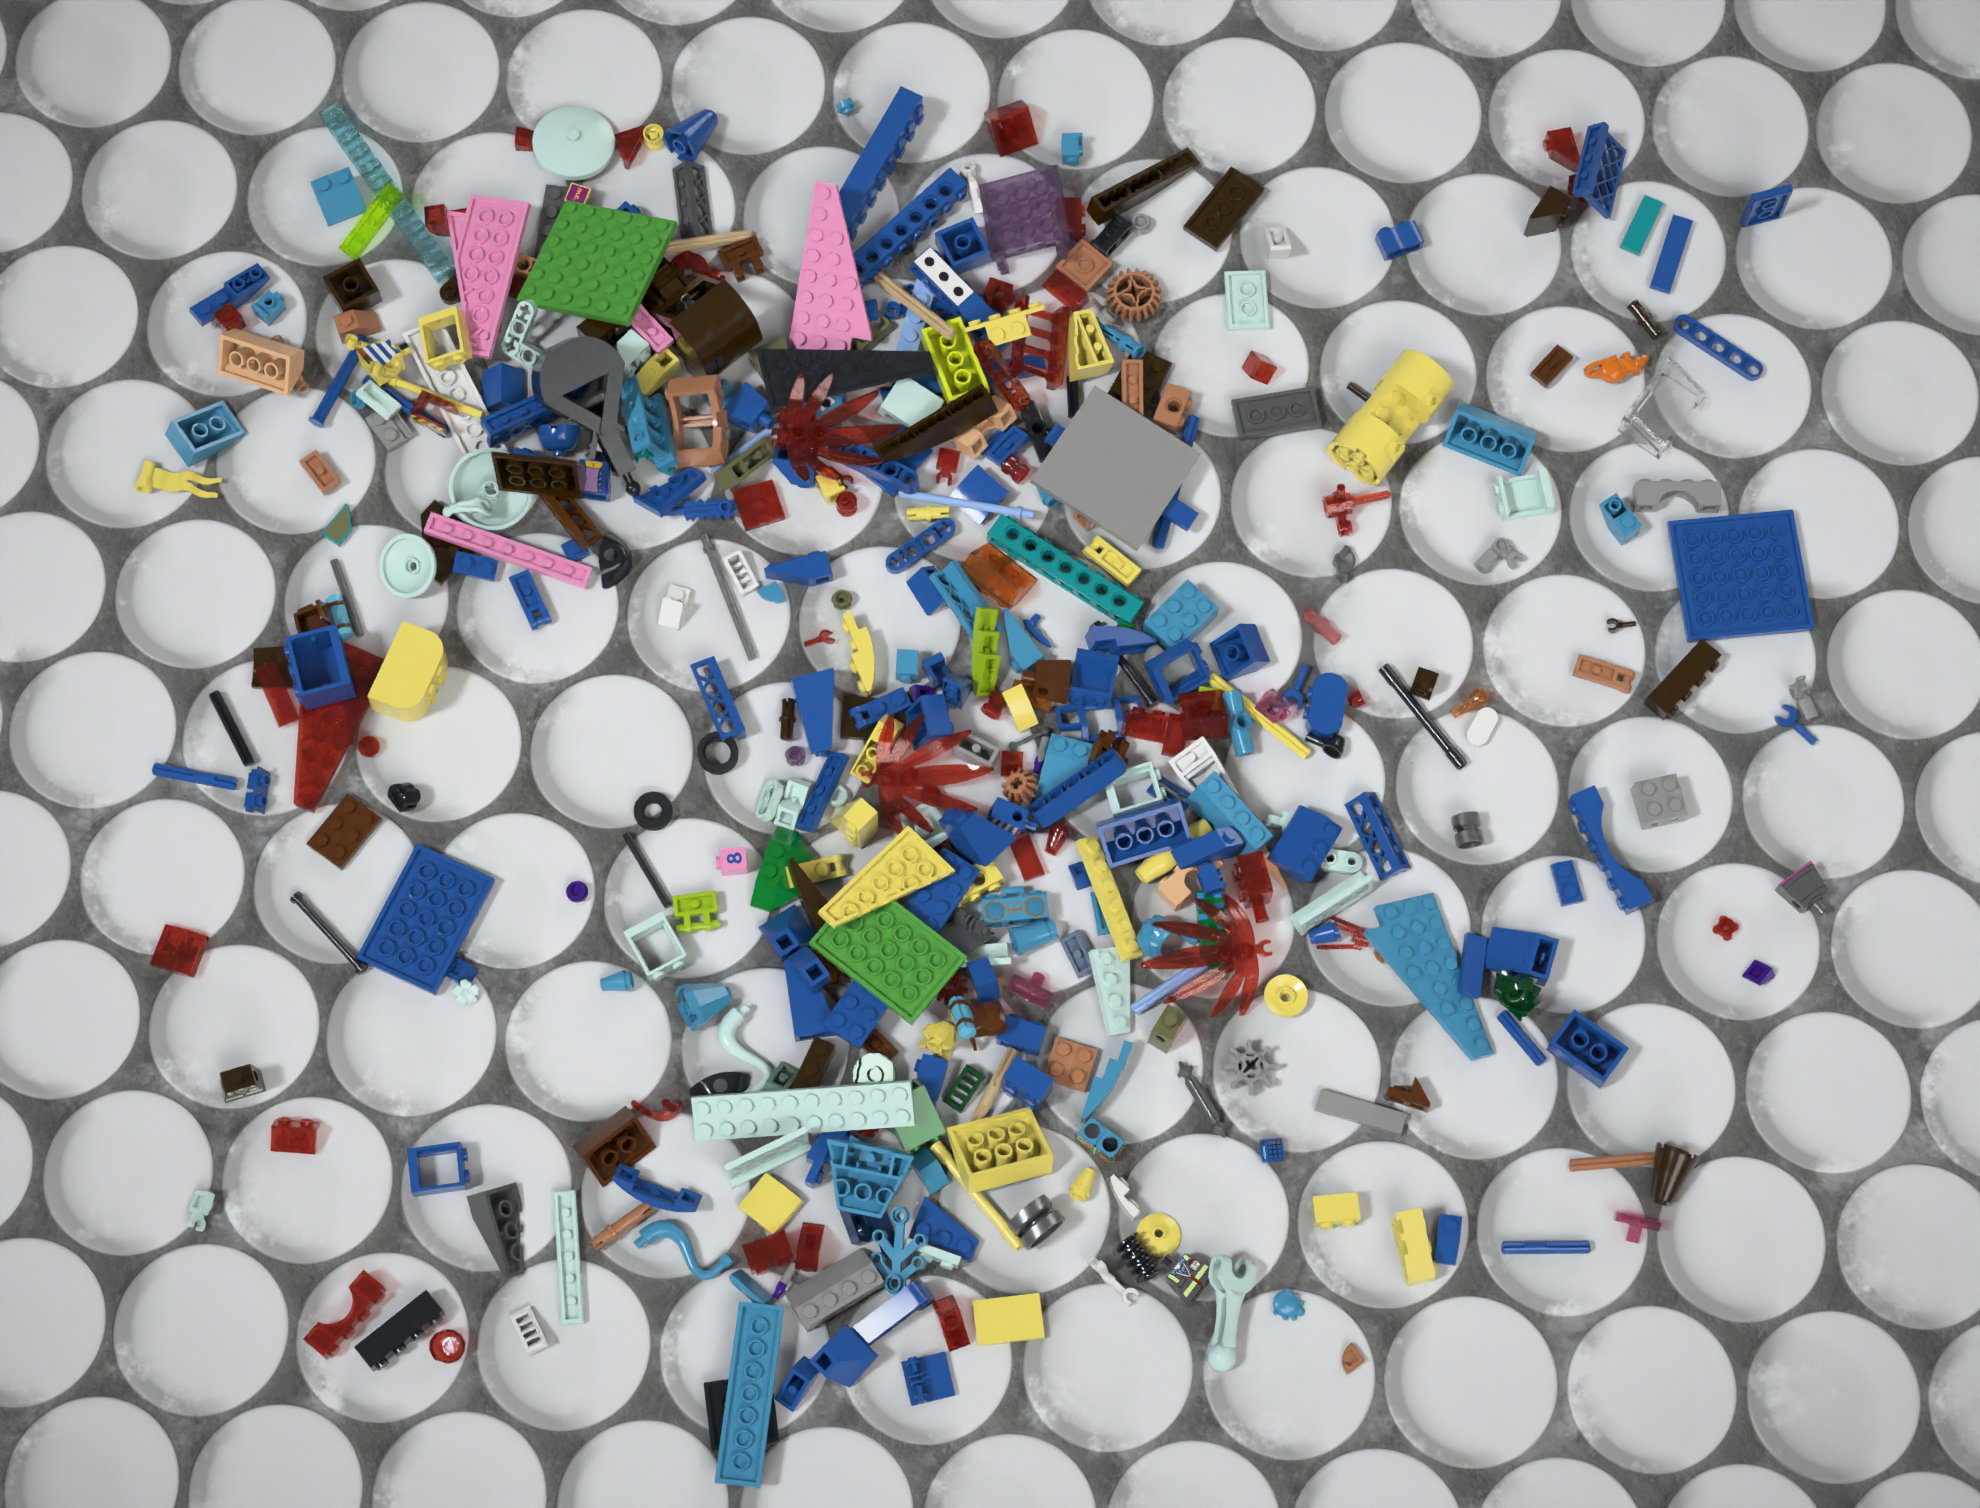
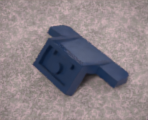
[839,1210,895,1259]

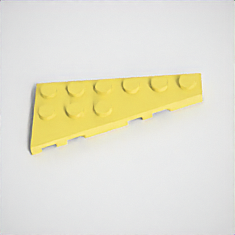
[818,826,955,929]

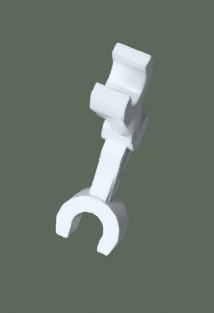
[960,163,983,214]
[1088,1256,1139,1306]

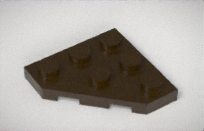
[421,500,473,586]

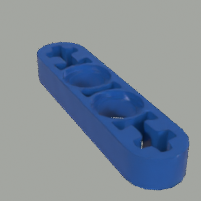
[886,518,956,574]

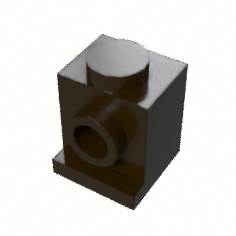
[1410,667,1439,701]

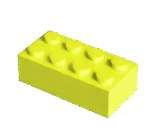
[921,317,990,404]

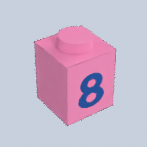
[716,847,748,876]

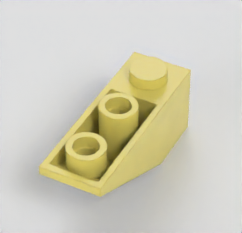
[636,348,681,397]
[850,714,904,784]

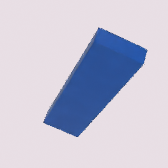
[1649,214,1693,294]
[795,751,850,833]

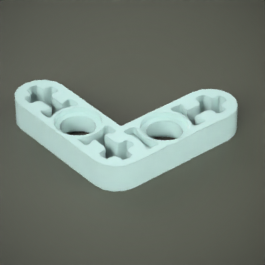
[501,299,543,369]

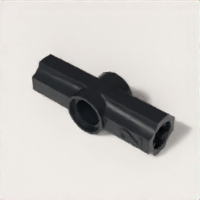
[1018,399,1053,463]

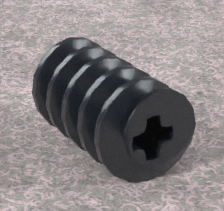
[1116,1232,1163,1283]

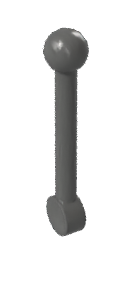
[1008,727,1050,751]

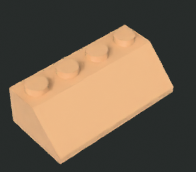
[217,328,305,396]

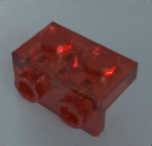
[270,1117,320,1155]

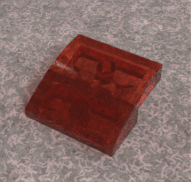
[150,924,209,978]

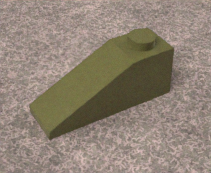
[713,436,776,491]

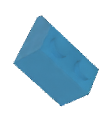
[310,167,367,227]

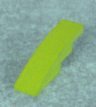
[972,607,1001,697]

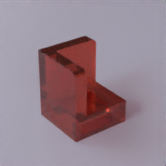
[1242,350,1277,385]

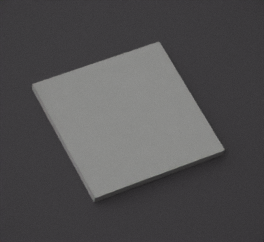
[1030,386,1201,551]

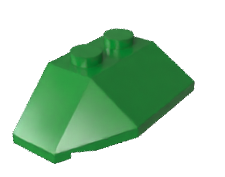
[750,826,812,913]

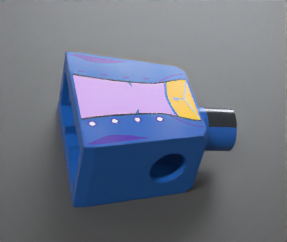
[579,451,611,502]

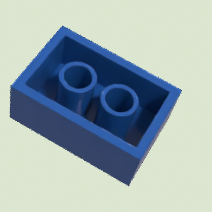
[1546,1009,1629,1088]

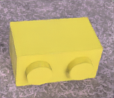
[1311,1192,1361,1230]

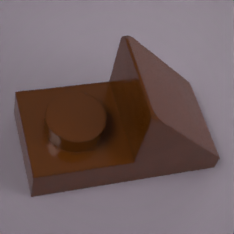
[1385,1077,1431,1113]

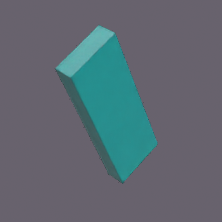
[1620,195,1663,256]

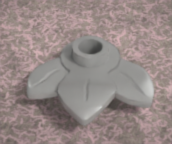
[1092,298,1124,329]

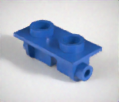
[244,766,271,814]

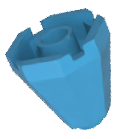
[675,983,732,1032]

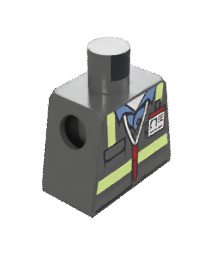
[1160,1253,1210,1307]

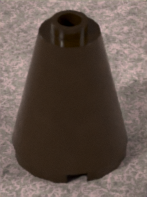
[1651,1142,1700,1206]

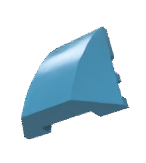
[827,1139,915,1218]

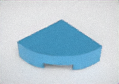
[757,581,786,604]

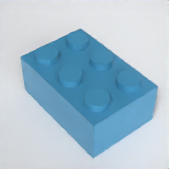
[1143,579,1219,650]

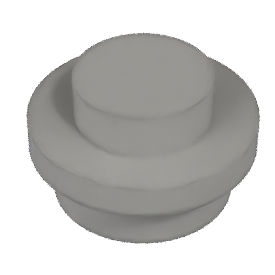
[1130,214,1151,234]

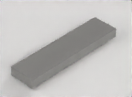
[1315,1089,1407,1136]

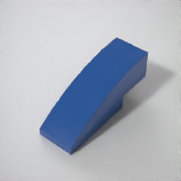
[1085,625,1157,655]

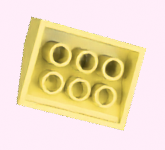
[946,1107,1053,1194]

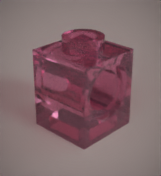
[1255,688,1292,724]

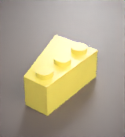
[1066,308,1114,382]
[1391,1208,1438,1287]

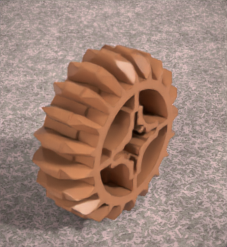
[1106,268,1162,323]

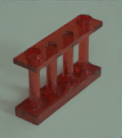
[1008,295,1070,391]

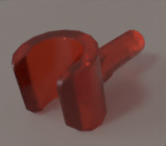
[828,466,853,489]
[804,629,835,647]

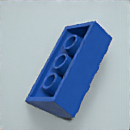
[1096,797,1192,868]

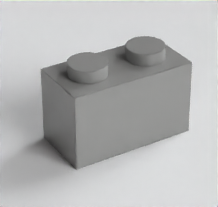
[952,729,1000,775]

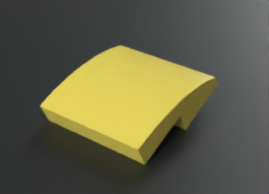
[738,1173,803,1236]

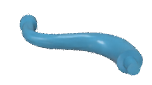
[633,1220,734,1280]

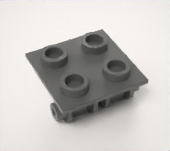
[939,908,995,956]

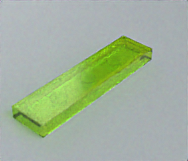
[339,182,405,260]

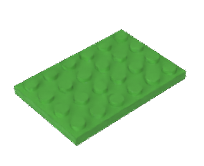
[809,901,968,1026]

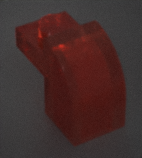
[424,204,467,237]

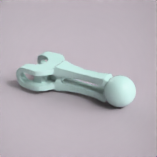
[1208,1254,1257,1372]

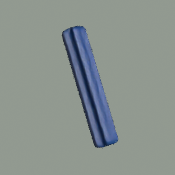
[1497,1010,1546,1066]

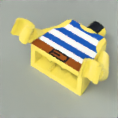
[344,334,411,387]

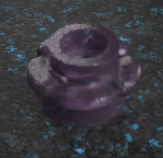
[785,746,806,766]

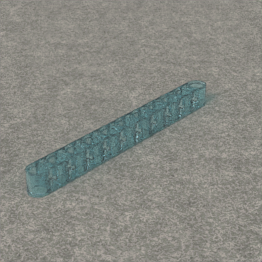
[319,102,456,283]

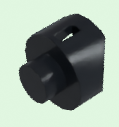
[387,782,421,813]

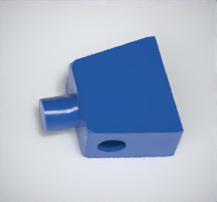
[723,382,775,433]

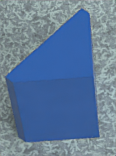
[482,362,525,411]

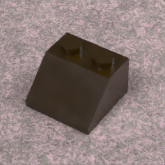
[1524,185,1572,237]

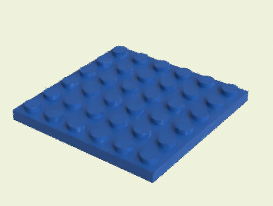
[1667,509,1814,643]

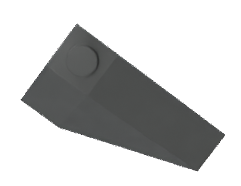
[466,1182,524,1279]

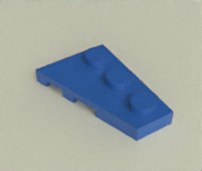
[632,467,707,518]

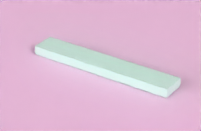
[553,1190,585,1326]

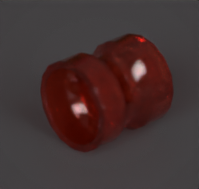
[1001,455,1030,484]
[980,691,1007,720]

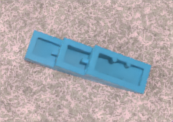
[1081,1040,1133,1124]

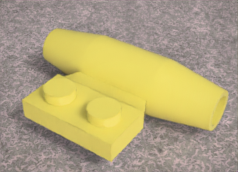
[1135,818,1213,884]

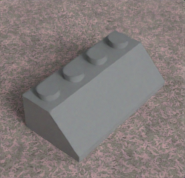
[784,1248,884,1332]

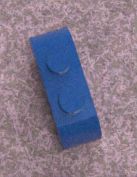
[1303,673,1348,740]

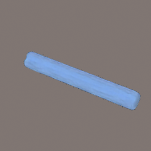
[1131,958,1208,1015]

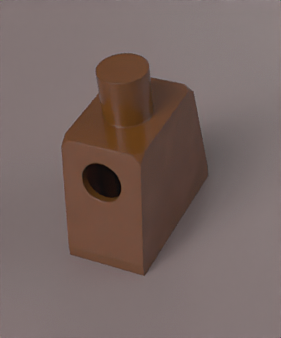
[1021,660,1071,704]

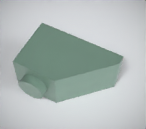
[763,1061,799,1091]

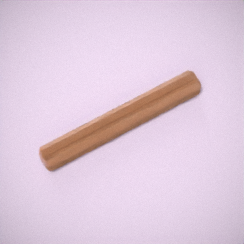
[1569,1152,1655,1172]

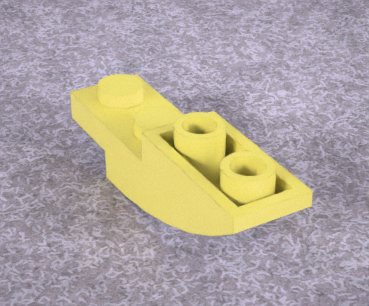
[840,611,875,697]

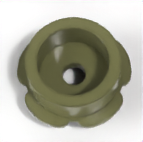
[831,589,852,610]

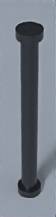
[1089,621,1159,708]
[290,891,368,975]

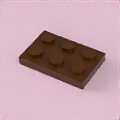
[306,793,382,871]

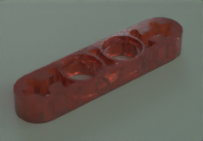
[973,338,1031,411]

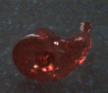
[631,1098,682,1122]

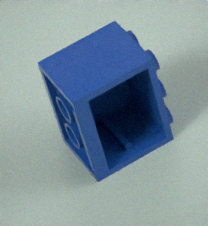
[283,624,356,710]

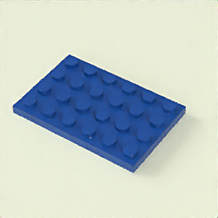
[356,844,495,996]

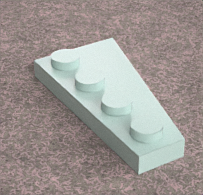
[1088,947,1130,1037]

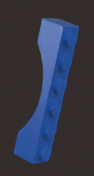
[1567,785,1653,915]

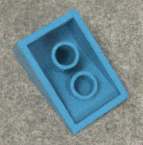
[165,400,246,467]
[1034,733,1093,812]

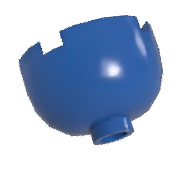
[538,424,580,456]

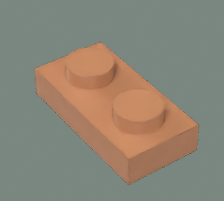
[299,450,341,495]

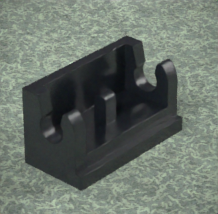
[1089,214,1132,258]

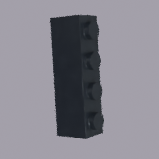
[354,1290,445,1372]

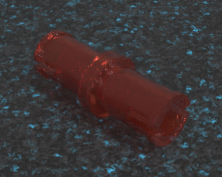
[1302,607,1342,645]

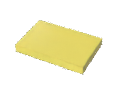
[972,1293,1045,1347]

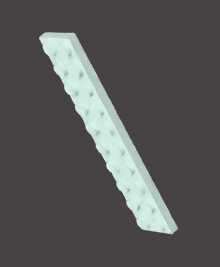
[691,1080,916,1141]

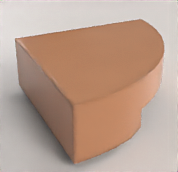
[1342,1342,1365,1375]

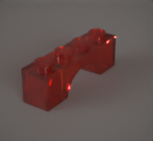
[303,1270,387,1360]

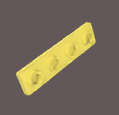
[964,301,1047,347]

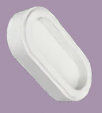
[1466,707,1498,748]

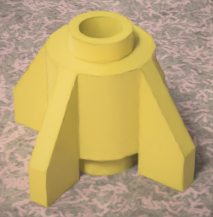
[917,1021,957,1060]

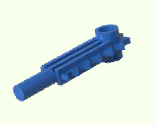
[664,496,738,522]

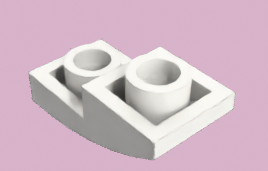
[1110,1174,1140,1222]

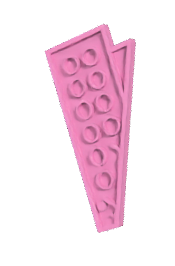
[788,181,873,350]

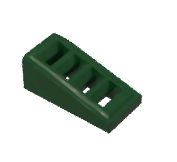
[942,1064,986,1113]

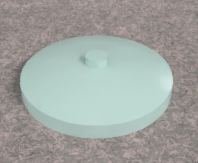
[532,106,615,181]
[447,448,533,532]

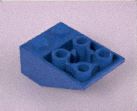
[1484,927,1559,987]

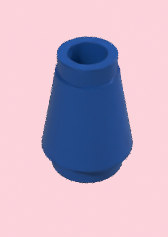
[1308,921,1341,944]

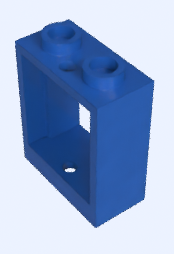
[1144,638,1210,705]
[407,1142,470,1197]

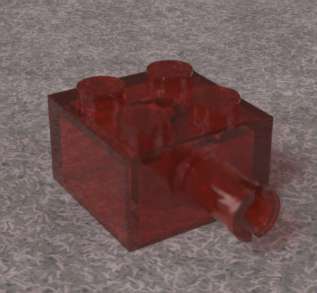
[1231,850,1273,924]

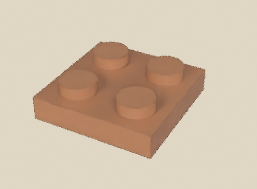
[1055,238,1114,295]
[1044,1037,1098,1093]

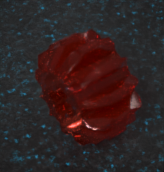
[936,972,968,1006]

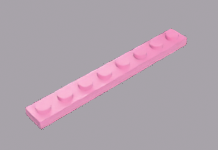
[424,512,592,589]

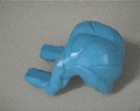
[1137,914,1201,966]

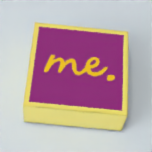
[564,183,591,204]

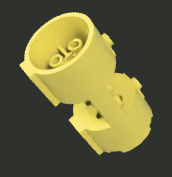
[1325,349,1453,485]

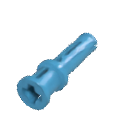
[1096,317,1147,360]

